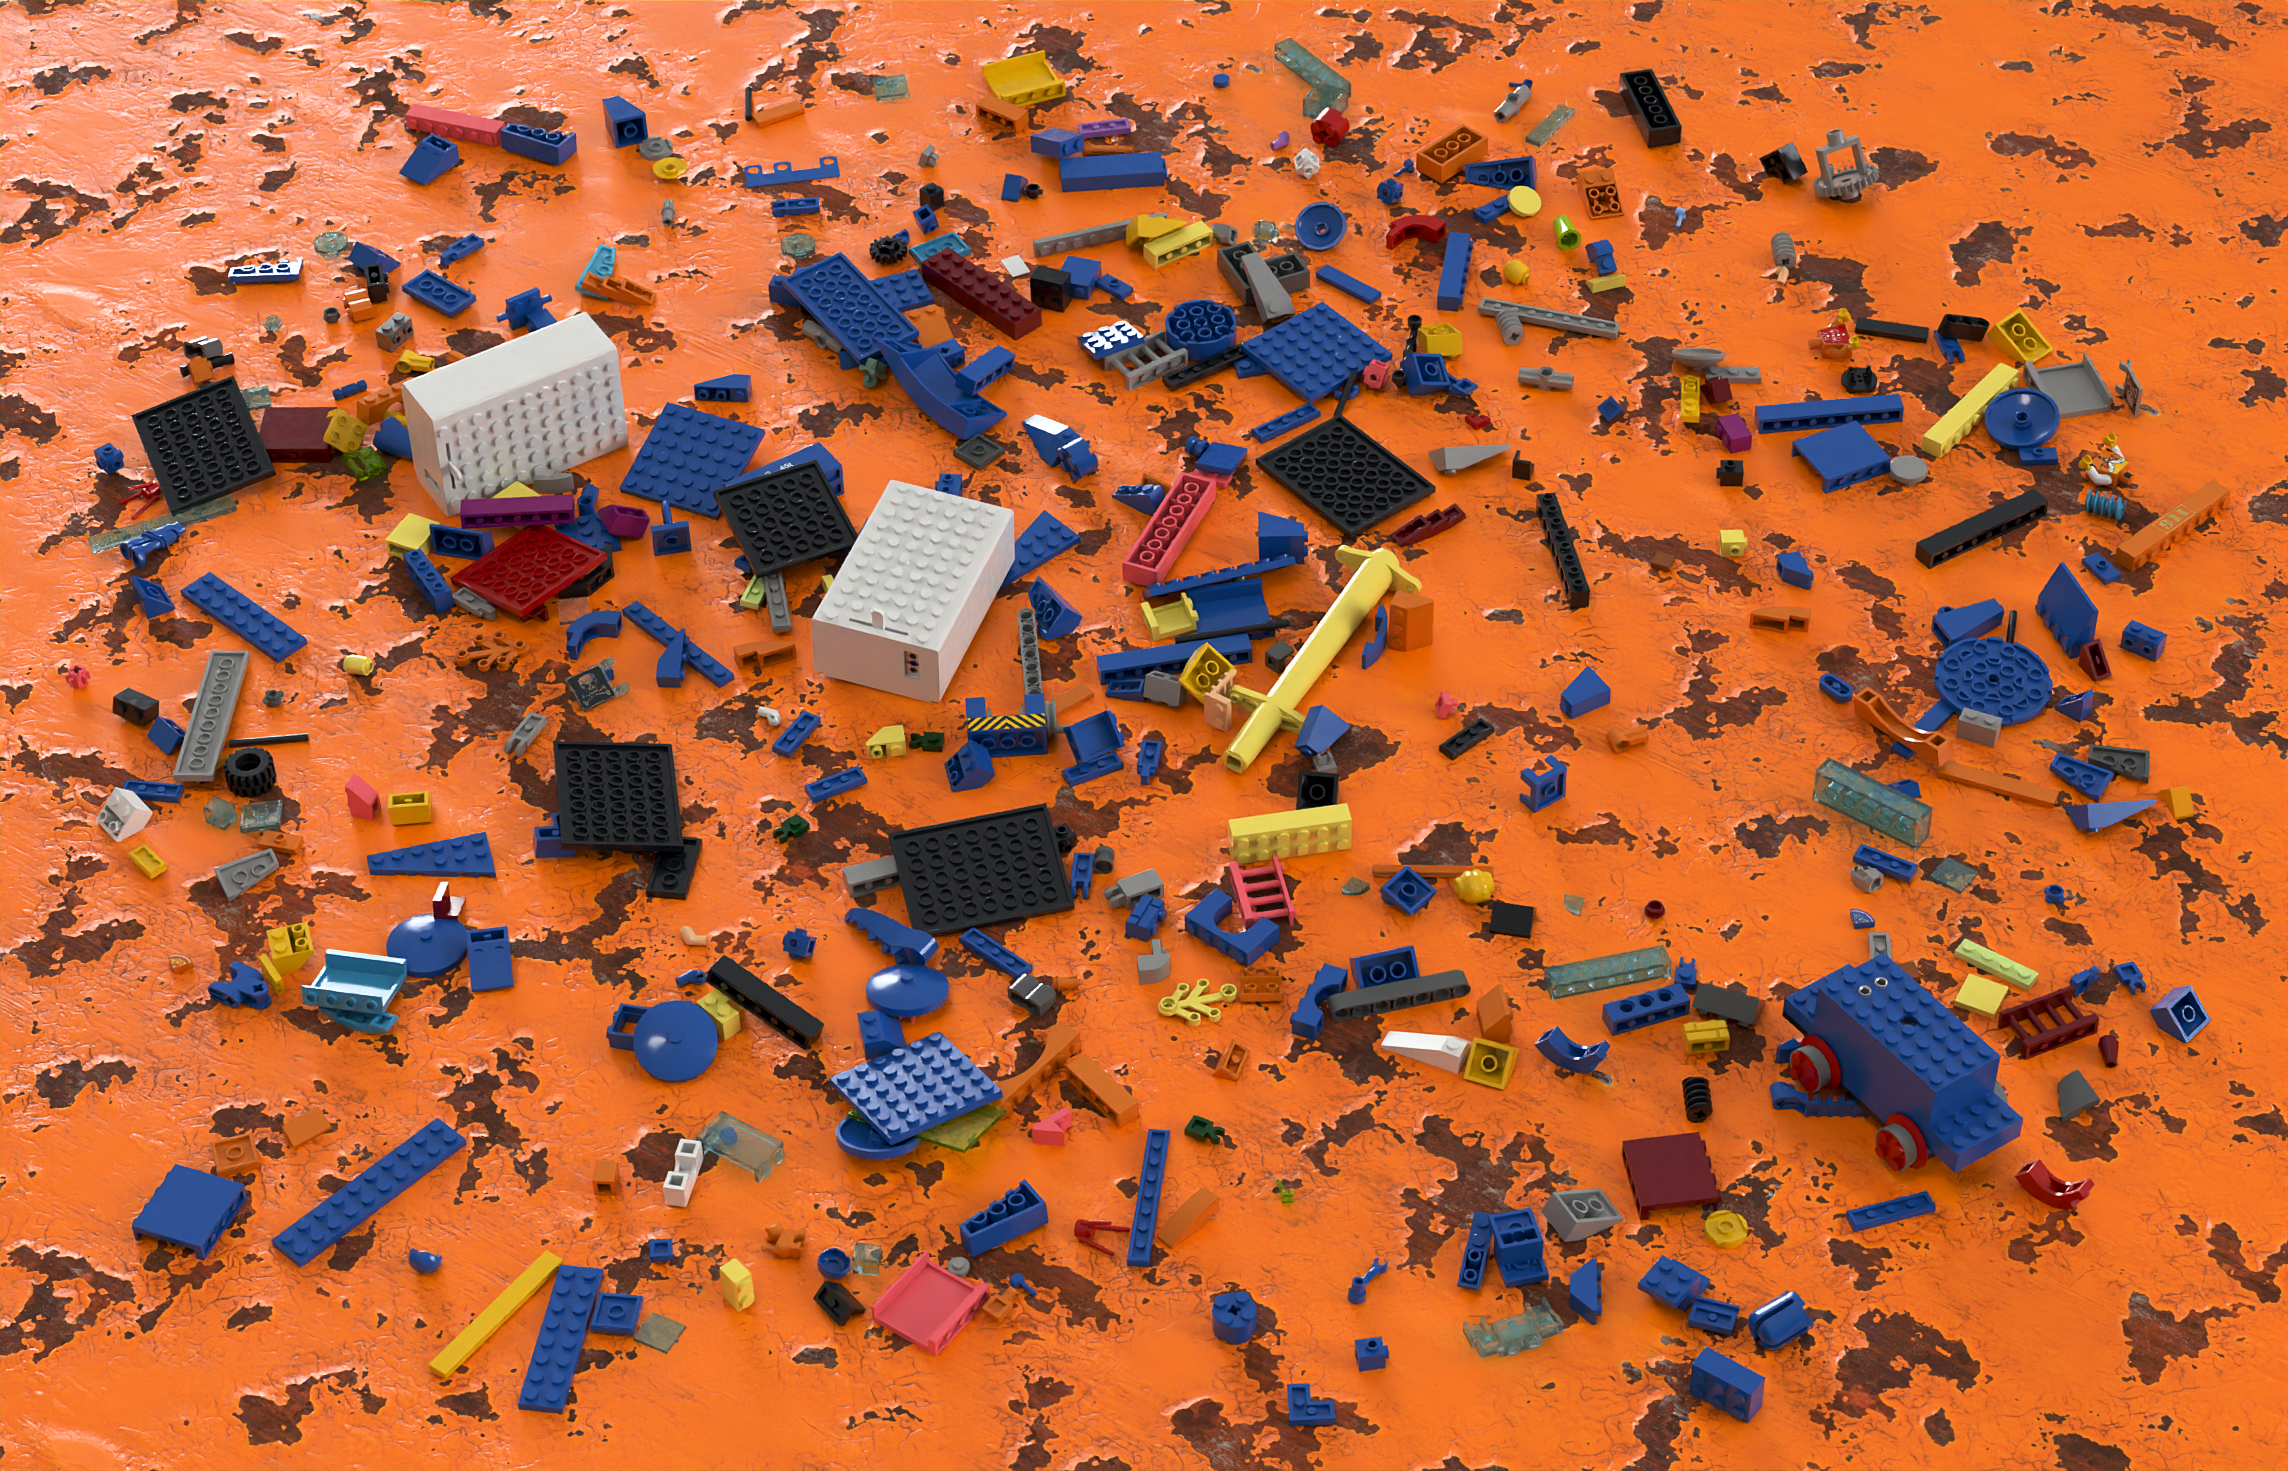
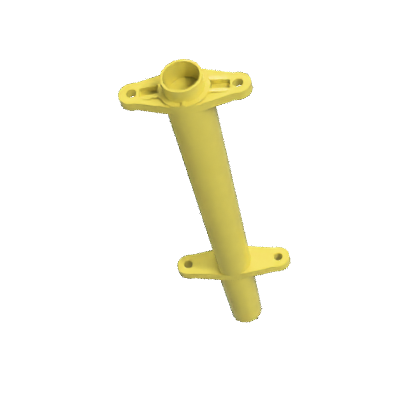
[1222,545,1422,774]

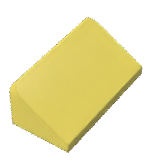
[1586,273,1625,293]

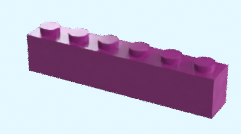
[460,495,575,529]

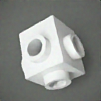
[1293,148,1320,179]

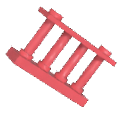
[1229,855,1297,931]

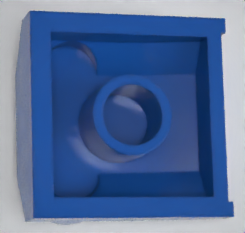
[1379,865,1437,916]

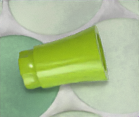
[1553,215,1581,251]

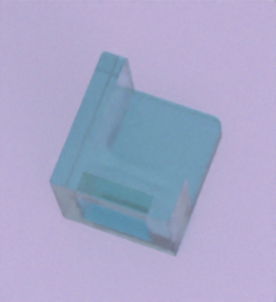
[852,1243,882,1276]

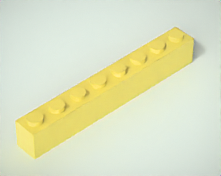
[1921,362,2020,458]

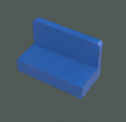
[147,716,186,755]

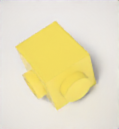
[1719,530,1748,557]

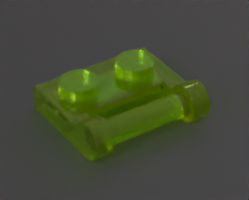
[341,445,387,481]

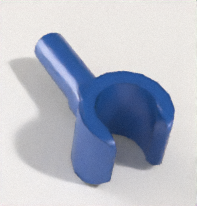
[1509,79,1533,89]
[1393,159,1415,177]
[1009,1273,1037,1297]

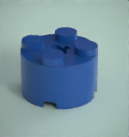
[1057,437,1098,481]
[1212,1291,1257,1345]

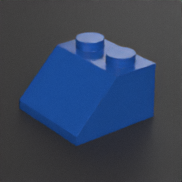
[347,241,401,274]
[1401,353,1451,396]
[2149,985,2211,1043]
[857,1010,906,1061]

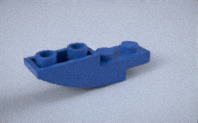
[1457,1211,1494,1290]

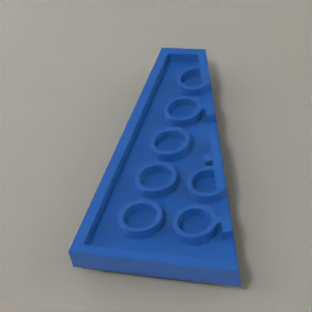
[367,832,496,878]

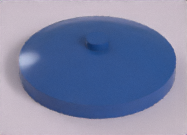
[1985,388,2060,450]
[386,913,468,978]
[866,964,949,1017]
[633,1000,718,1083]
[836,1112,922,1159]

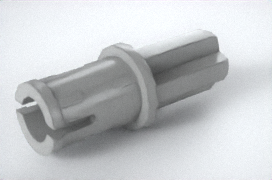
[661,198,675,227]

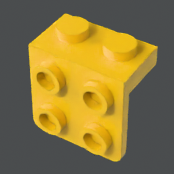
[323,409,368,457]

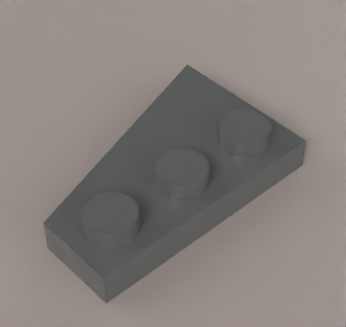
[2088,744,2150,784]

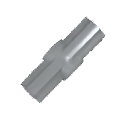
[1494,85,1532,123]
[802,319,846,353]
[1518,366,1574,390]

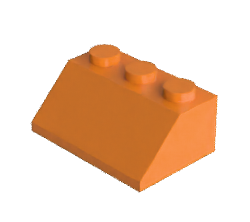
[1389,590,1434,652]

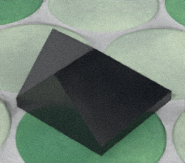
[1296,770,1339,810]

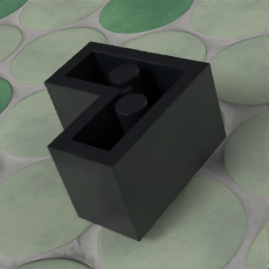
[1759,141,1808,184]

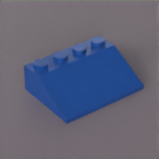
[2035,562,2099,659]

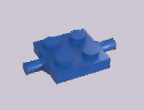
[496,287,552,331]

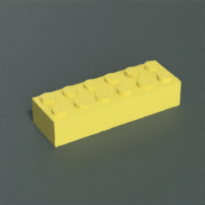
[1228,803,1352,864]

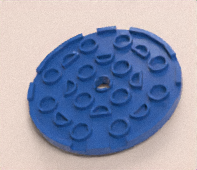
[1934,636,2053,726]

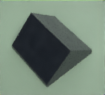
[1489,901,1537,939]

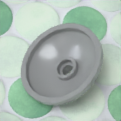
[1672,348,1726,371]

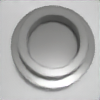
[948,1257,970,1278]

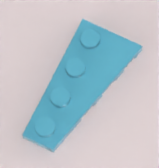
[575,244,616,300]

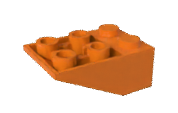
[1576,168,1624,220]

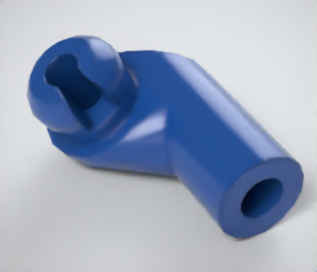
[1334,384,1360,400]

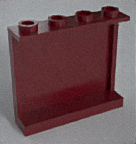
[259,407,338,463]
[1622,1132,1721,1221]

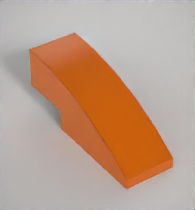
[1749,606,1812,634]
[733,641,797,670]
[1157,1186,1219,1250]

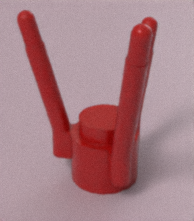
[118,481,161,520]
[1074,1219,1130,1256]

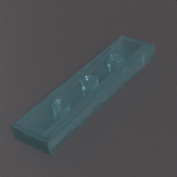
[1525,104,1575,147]

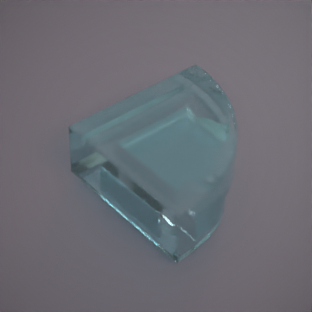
[1342,877,1370,896]
[1564,894,1585,917]

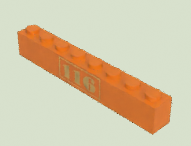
[2114,480,2231,572]

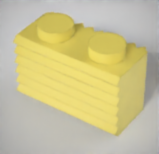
[719,1258,755,1311]

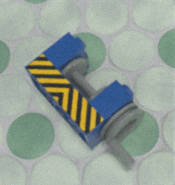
[965,693,1069,758]

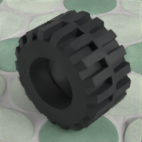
[223,746,277,798]

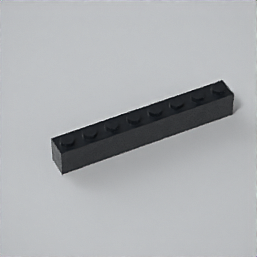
[1915,489,2049,569]

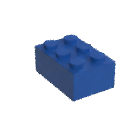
[1689,1347,1765,1424]

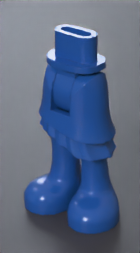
[120,522,186,569]

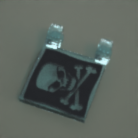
[565,656,630,712]

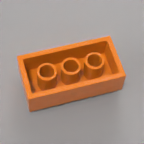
[1416,124,1488,183]

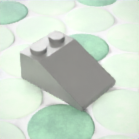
[1541,1188,1624,1242]

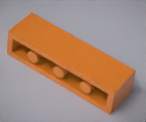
[1066,1054,1140,1129]

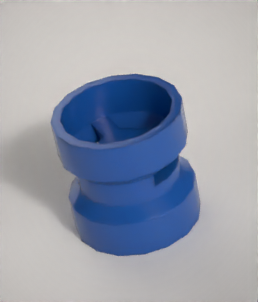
[1185,436,1210,458]

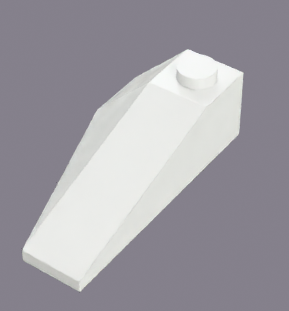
[1381,1031,1473,1074]

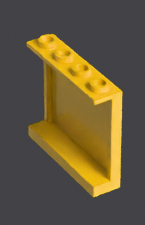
[982,50,1066,107]

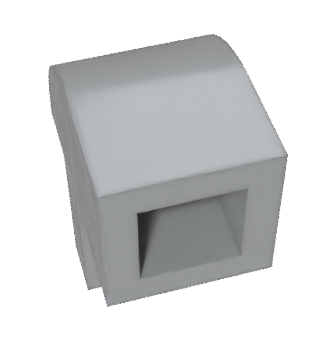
[1137,939,1170,985]

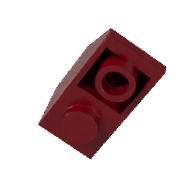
[1700,376,1733,405]

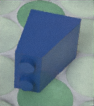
[602,96,648,149]
[1258,512,1308,564]

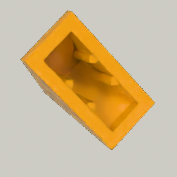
[2159,786,2194,820]

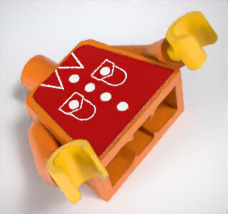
[1808,308,1861,360]

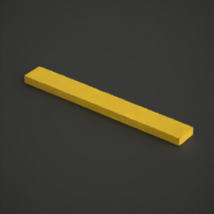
[428,1250,564,1379]

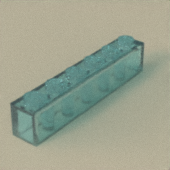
[1274,38,1352,104]
[1544,945,1672,1000]

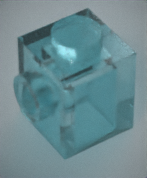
[203,796,237,830]

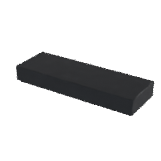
[1439,718,1494,760]

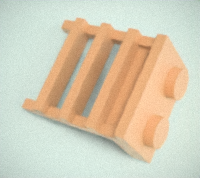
[1204,669,1237,733]

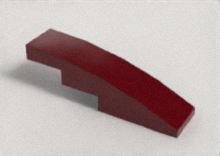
[1390,503,1466,547]

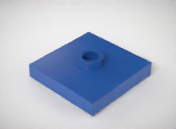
[590,1292,644,1335]

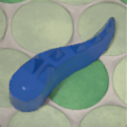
[845,908,939,965]

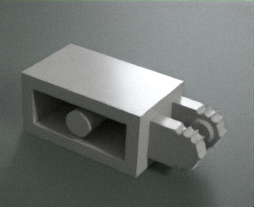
[1103,868,1164,911]

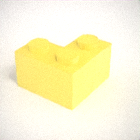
[696,989,744,1040]

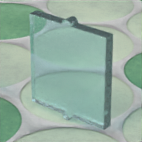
[240,385,272,411]
[1930,857,1978,894]
[633,1312,686,1354]

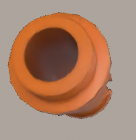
[1052,976,1078,992]

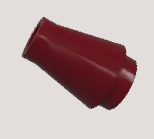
[2098,1035,2119,1068]

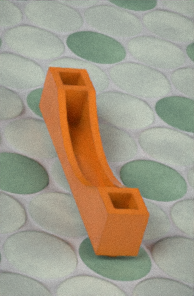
[1853,687,1954,768]
[979,1022,1081,1121]

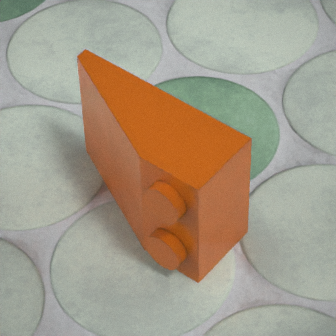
[903,304,954,349]

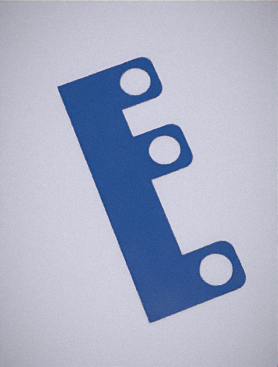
[744,156,840,187]

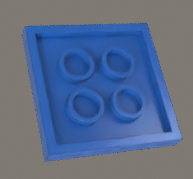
[869,269,934,313]
[1077,321,1145,360]
[554,512,621,552]

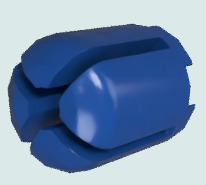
[1748,1290,1814,1351]

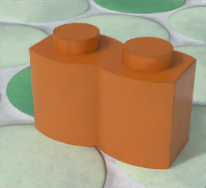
[342,288,375,322]

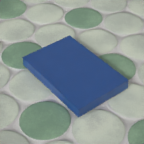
[1196,442,1248,476]

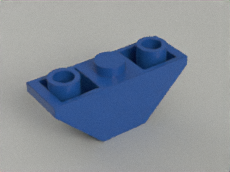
[1569,1259,1602,1325]

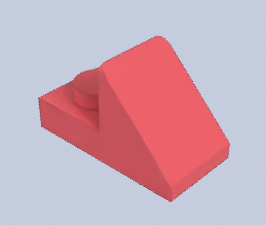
[1031,1107,1071,1146]

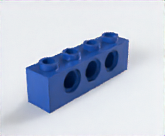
[403,548,454,614]
[1602,983,1690,1036]

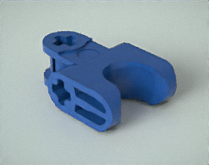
[207,961,272,1010]

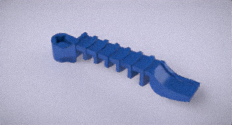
[1769,1082,1869,1118]

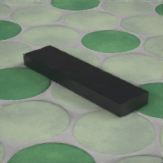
[1855,317,1929,343]

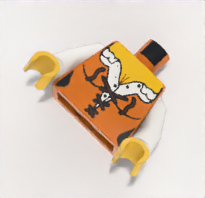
[2079,432,2134,488]

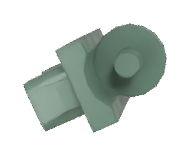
[859,357,888,388]

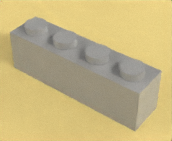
[842,855,901,899]

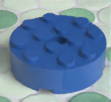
[1165,300,1237,362]

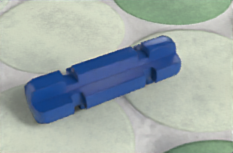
[332,380,367,400]

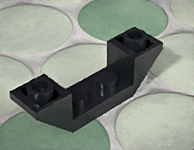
[559,544,614,599]

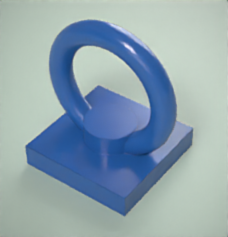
[651,500,692,556]

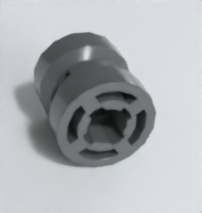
[1093,846,1115,874]

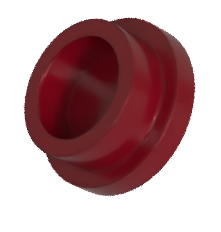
[1644,900,1665,919]

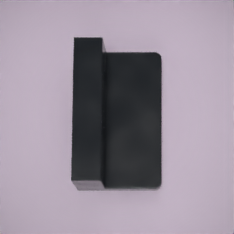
[813,1281,866,1326]

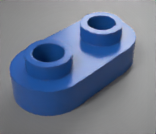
[1819,673,1853,703]

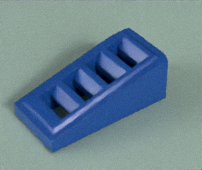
[1105,679,1147,702]

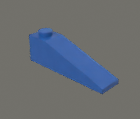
[1022,414,1081,468]

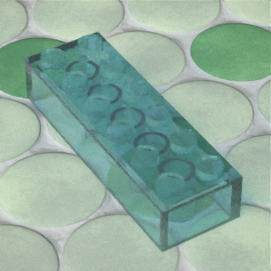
[1813,757,1933,850]

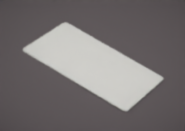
[1001,255,1030,277]

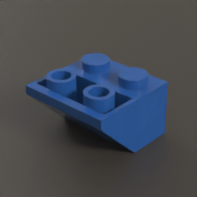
[944,739,995,792]

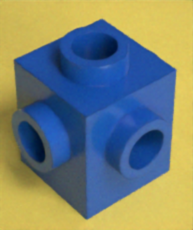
[1377,178,1404,205]
[94,443,124,474]
[782,928,817,959]

